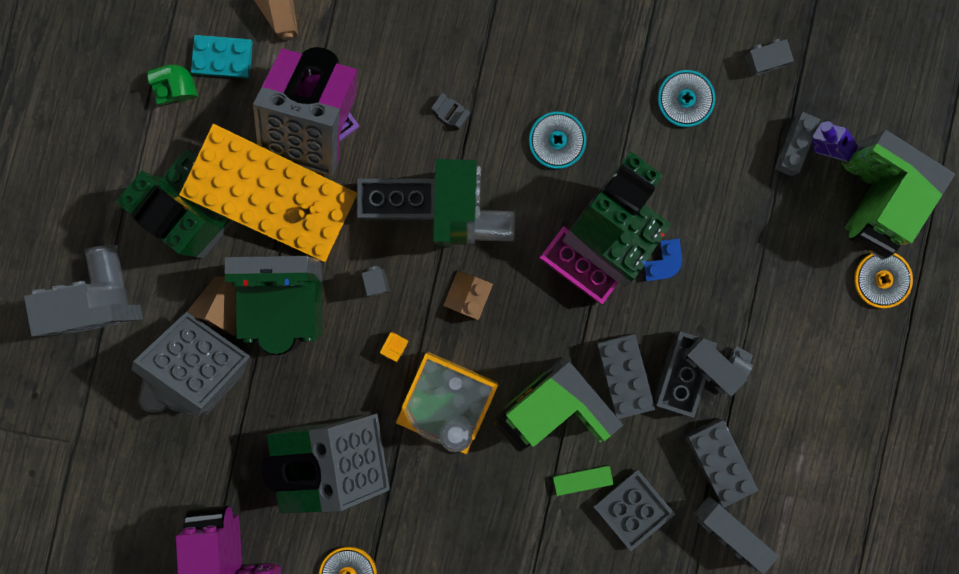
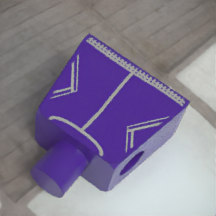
[812,121,858,162]

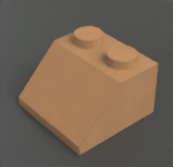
[443,271,493,320]

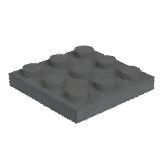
[593,469,675,551]

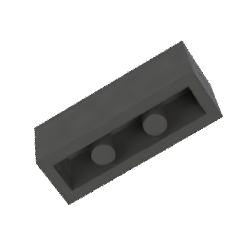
[774,112,820,176]
[684,337,748,397]

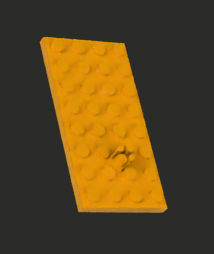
[179,124,357,262]

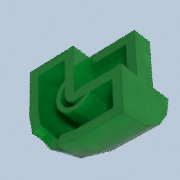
[147,65,198,106]

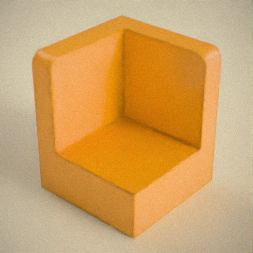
[380,332,408,362]

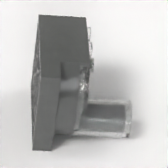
[24,245,143,336]
[131,312,250,417]

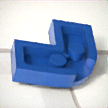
[643,239,682,281]

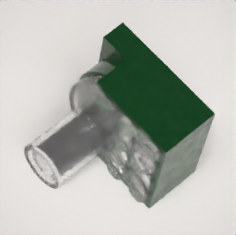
[433,159,515,247]

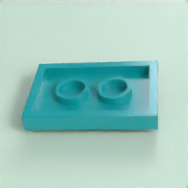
[191,35,253,79]

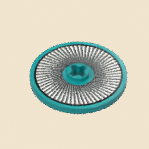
[658,70,715,127]
[529,112,586,169]

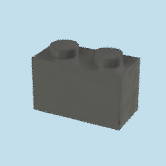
[745,39,794,77]
[362,266,390,296]

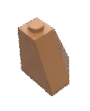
[254,0,298,40]
[187,275,237,336]

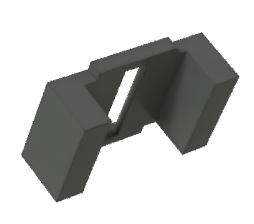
[431,93,471,130]

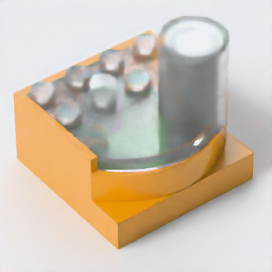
[396,352,498,454]

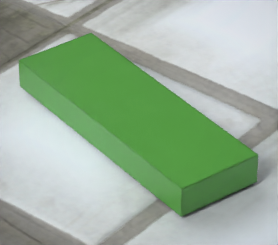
[553,465,613,496]

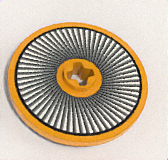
[854,251,913,308]
[319,546,377,574]

